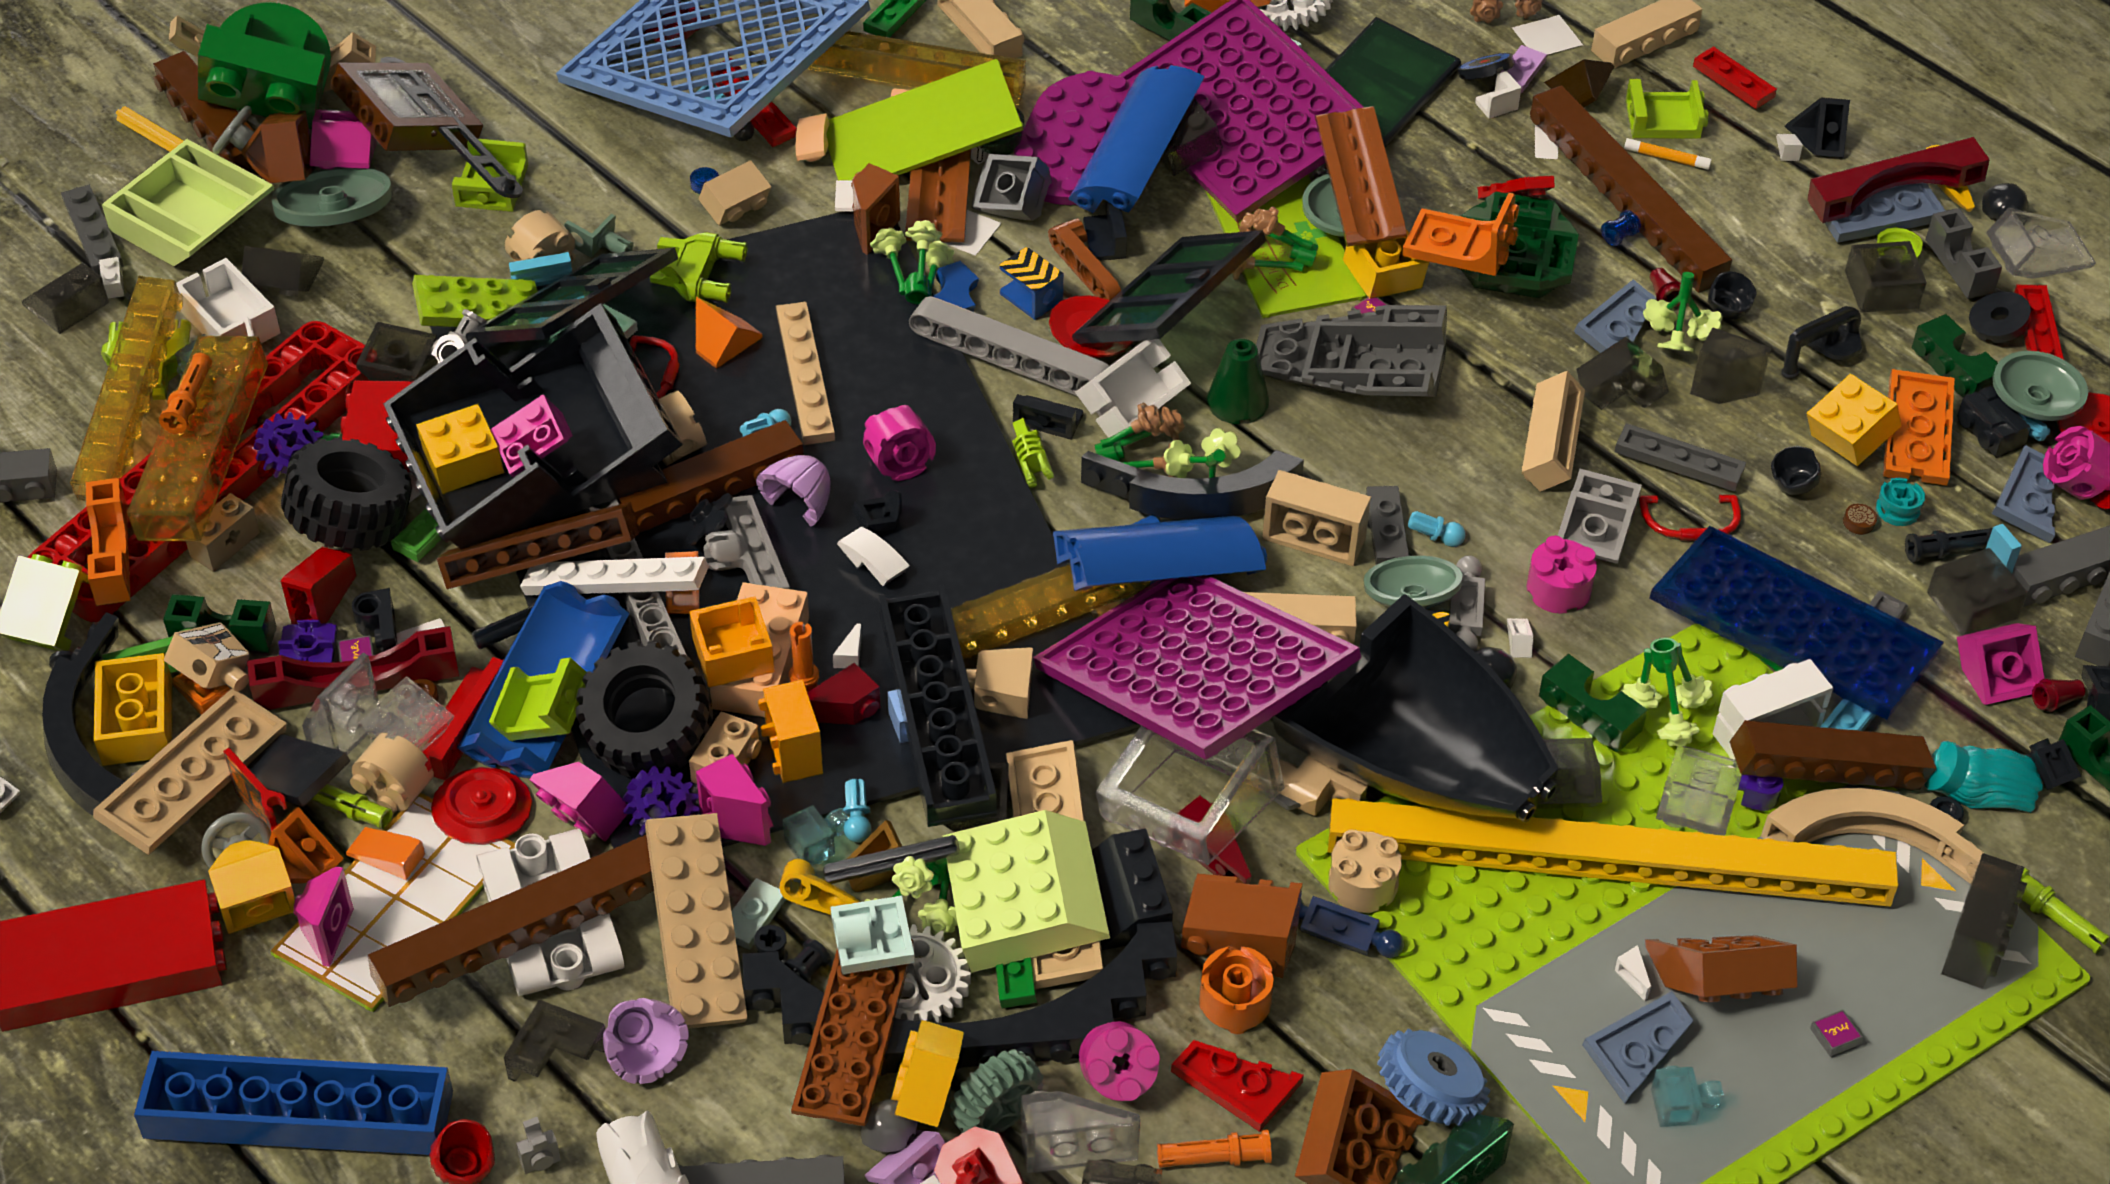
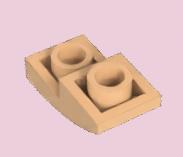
[796,113,830,162]

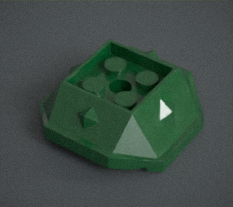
[1458,192,1579,298]

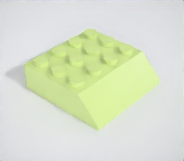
[102,139,274,266]
[942,810,1110,973]

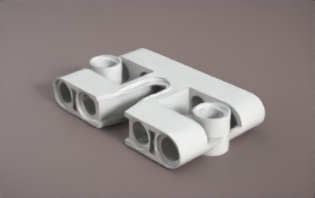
[476,829,625,997]

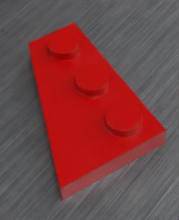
[1477,176,1555,199]
[1171,1040,1304,1132]

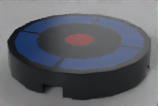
[1457,53,1515,80]

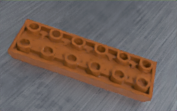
[1315,106,1407,247]
[905,149,972,243]
[791,939,914,1126]

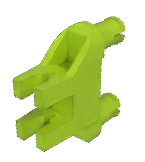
[650,232,748,303]
[101,319,193,401]

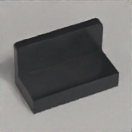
[1083,201,1127,261]
[1013,394,1083,440]

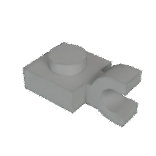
[516,1117,561,1174]

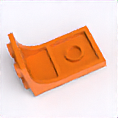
[1403,193,1519,276]

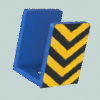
[1000,247,1064,320]

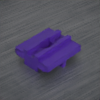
[278,620,337,662]

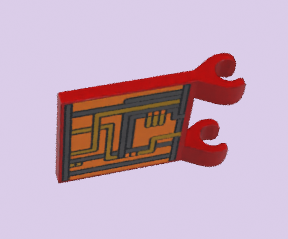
[223,748,287,832]

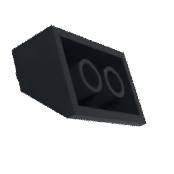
[1092,828,1173,950]

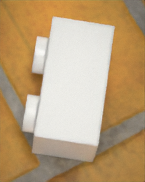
[99,257,124,299]

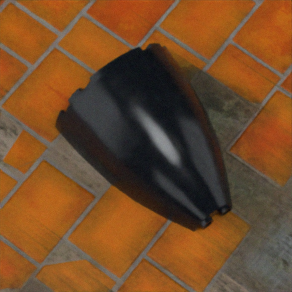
[1273,594,1559,823]

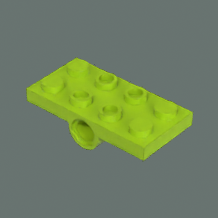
[412,275,544,327]

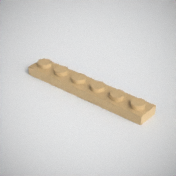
[776,302,835,445]

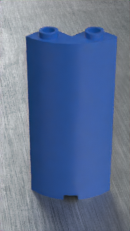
[1068,65,1205,213]
[1053,516,1267,591]
[457,581,630,778]

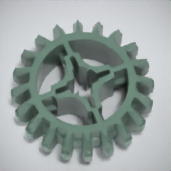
[950,1049,1044,1133]

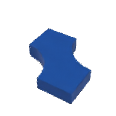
[934,261,979,312]

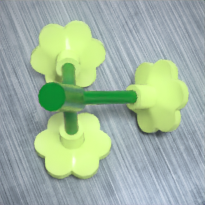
[1643,272,1723,353]
[1164,428,1241,478]

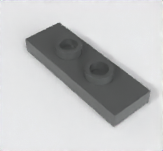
[1366,486,1409,565]

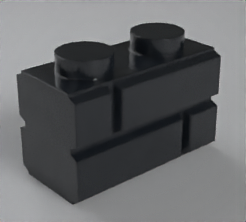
[1957,386,2031,458]

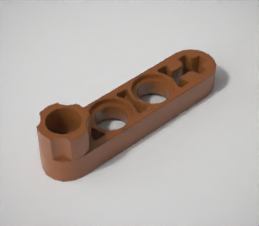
[1048,218,1121,300]

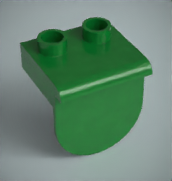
[198,2,331,129]

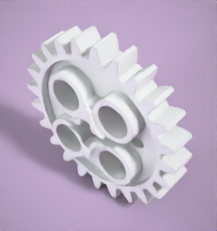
[1258,0,1333,31]
[895,924,971,1023]

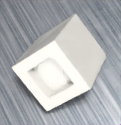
[1475,71,1521,119]

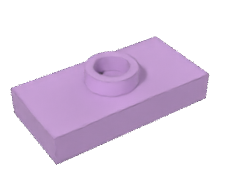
[1500,45,1547,93]

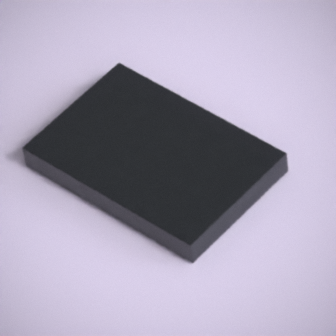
[247,734,350,806]

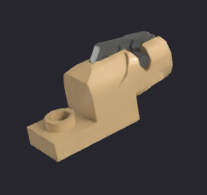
[1253,755,1368,816]

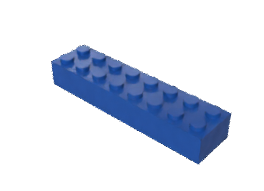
[134,1051,453,1155]

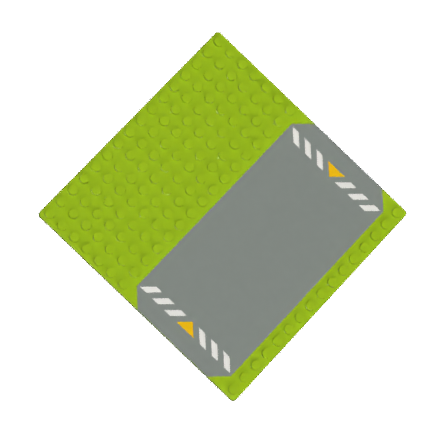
[1296,615,2090,1184]

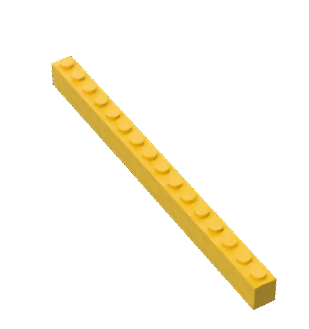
[1328,798,1898,907]

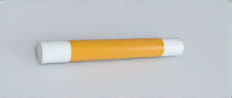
[1624,138,1712,170]

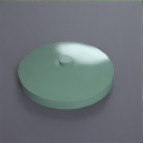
[271,167,393,227]

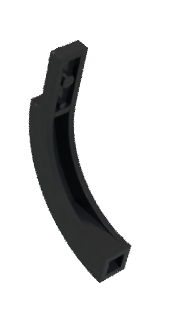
[1081,450,1304,520]
[42,612,125,816]

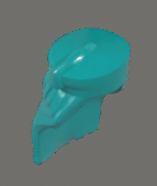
[1924,741,2043,813]

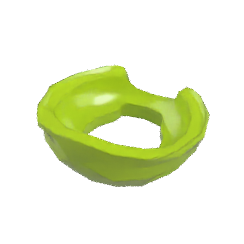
[1877,227,1923,266]

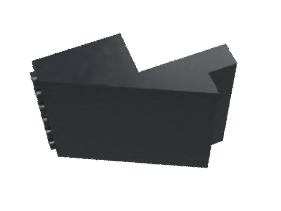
[383,303,683,550]

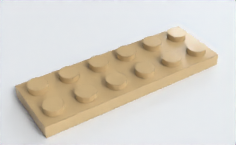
[93,689,287,855]
[645,813,748,1029]

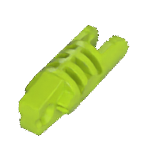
[1012,418,1054,488]

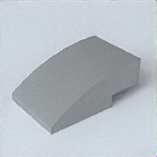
[1558,469,1642,564]

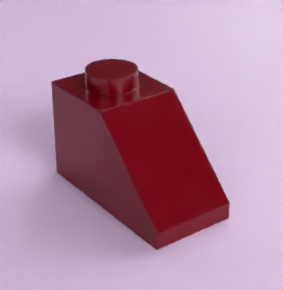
[807,663,881,725]

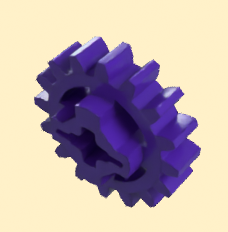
[253,412,324,478]
[622,766,700,836]

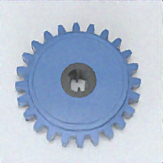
[1377,1029,1490,1126]

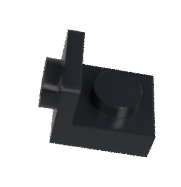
[2026,738,2081,790]

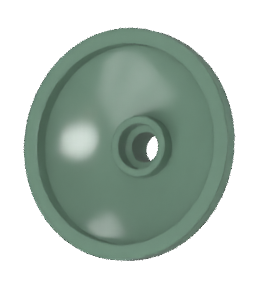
[1302,174,1344,237]
[1993,351,2088,421]
[1364,556,1463,609]

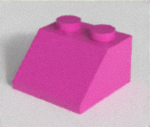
[1957,623,2045,705]

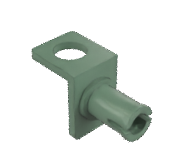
[564,214,633,258]

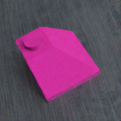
[294,866,354,967]

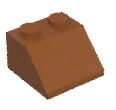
[851,163,900,255]

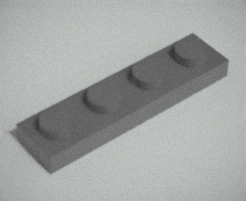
[61,184,124,275]
[1615,423,1746,492]

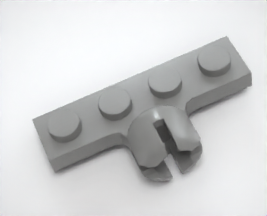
[704,495,790,589]

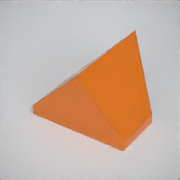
[696,297,762,369]
[268,807,344,884]

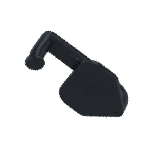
[1781,306,1862,379]

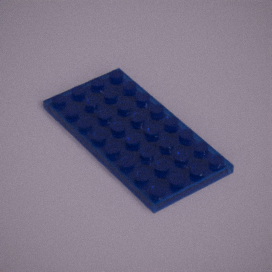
[1649,526,1944,720]

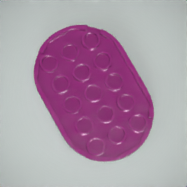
[1013,71,1132,205]

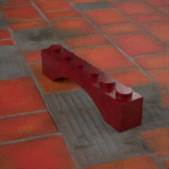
[1807,137,1990,223]
[247,626,459,710]

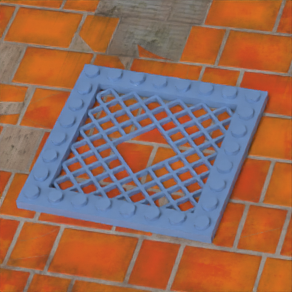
[556,0,871,138]

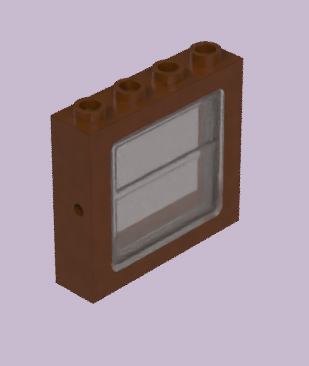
[331,63,483,151]

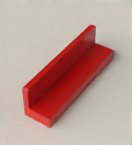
[419,657,504,780]

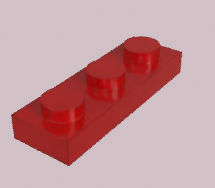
[1693,46,1777,109]

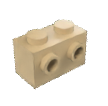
[698,160,772,226]
[689,711,762,784]

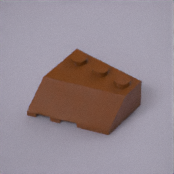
[1181,873,1303,978]
[1645,935,1798,1002]
[1295,1069,1426,1184]

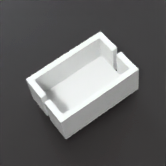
[173,258,280,361]
[1075,339,1191,438]
[1712,659,1833,763]

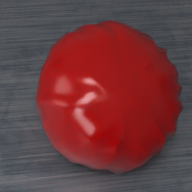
[429,1119,495,1184]

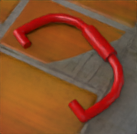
[629,335,680,399]
[1639,495,1741,541]

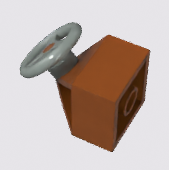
[212,106,315,183]

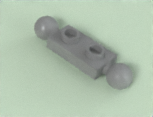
[1449,556,1485,651]

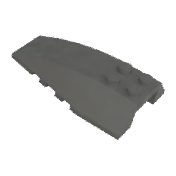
[1256,305,1447,397]

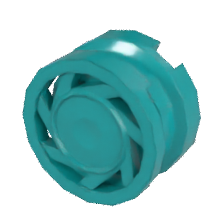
[1876,477,1925,526]

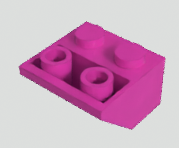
[310,110,377,169]
[490,394,573,477]
[696,753,773,846]
[529,762,627,842]

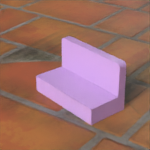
[864,1130,945,1184]

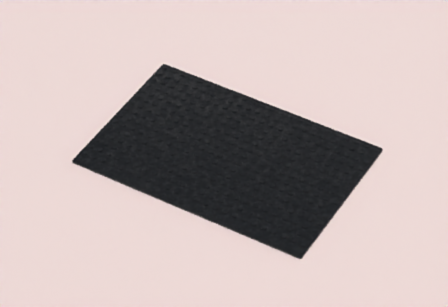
[429,210,1142,849]

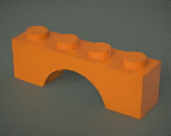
[86,478,131,606]

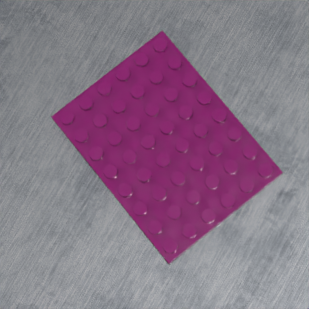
[1118,0,1364,223]
[1033,576,1361,760]

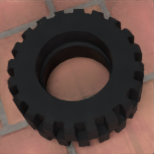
[281,438,412,551]
[576,641,713,778]

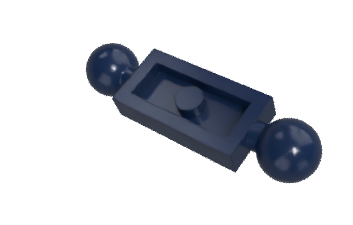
[1299,896,1405,958]

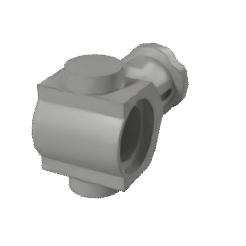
[431,309,487,363]

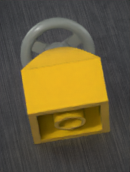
[201,812,295,934]

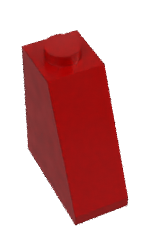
[280,546,357,624]

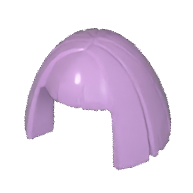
[756,455,831,526]
[603,998,689,1084]

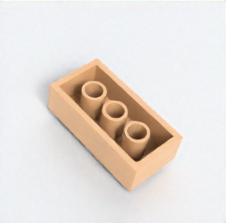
[710,582,809,717]

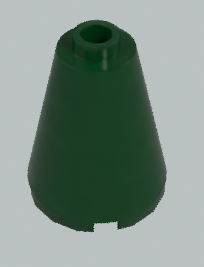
[1207,339,1269,424]

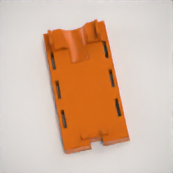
[1883,369,1955,486]

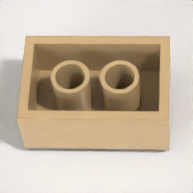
[1262,470,1371,566]

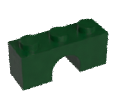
[1130,0,1211,41]
[1911,314,1998,398]
[163,594,277,653]
[1539,653,1648,753]
[2059,705,2110,792]

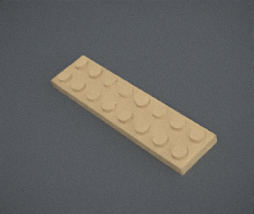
[1006,740,1104,989]

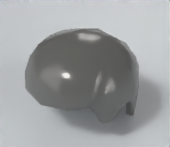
[861,1099,918,1152]

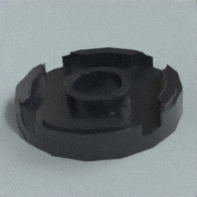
[1969,292,2032,343]

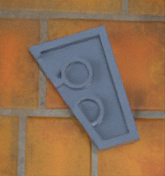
[1574,279,1656,369]
[1992,445,2055,543]
[1582,991,1693,1104]

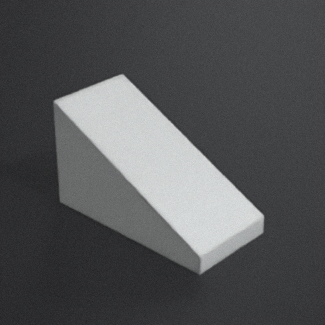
[1776,134,1803,161]
[835,180,853,211]
[1507,619,1533,658]
[833,624,862,669]
[1615,945,1651,1001]

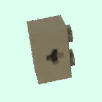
[183,493,260,572]

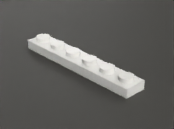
[520,557,709,595]

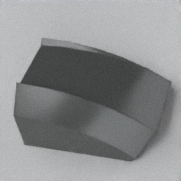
[972,154,1052,221]

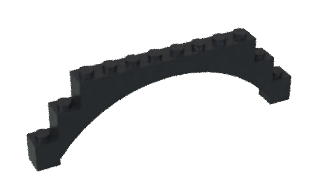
[742,921,1177,1076]

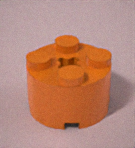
[1199,946,1274,1034]

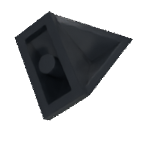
[1784,97,1850,158]

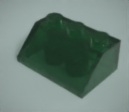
[1396,1114,1514,1184]

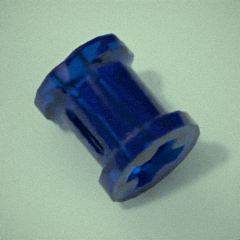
[1601,210,1641,246]

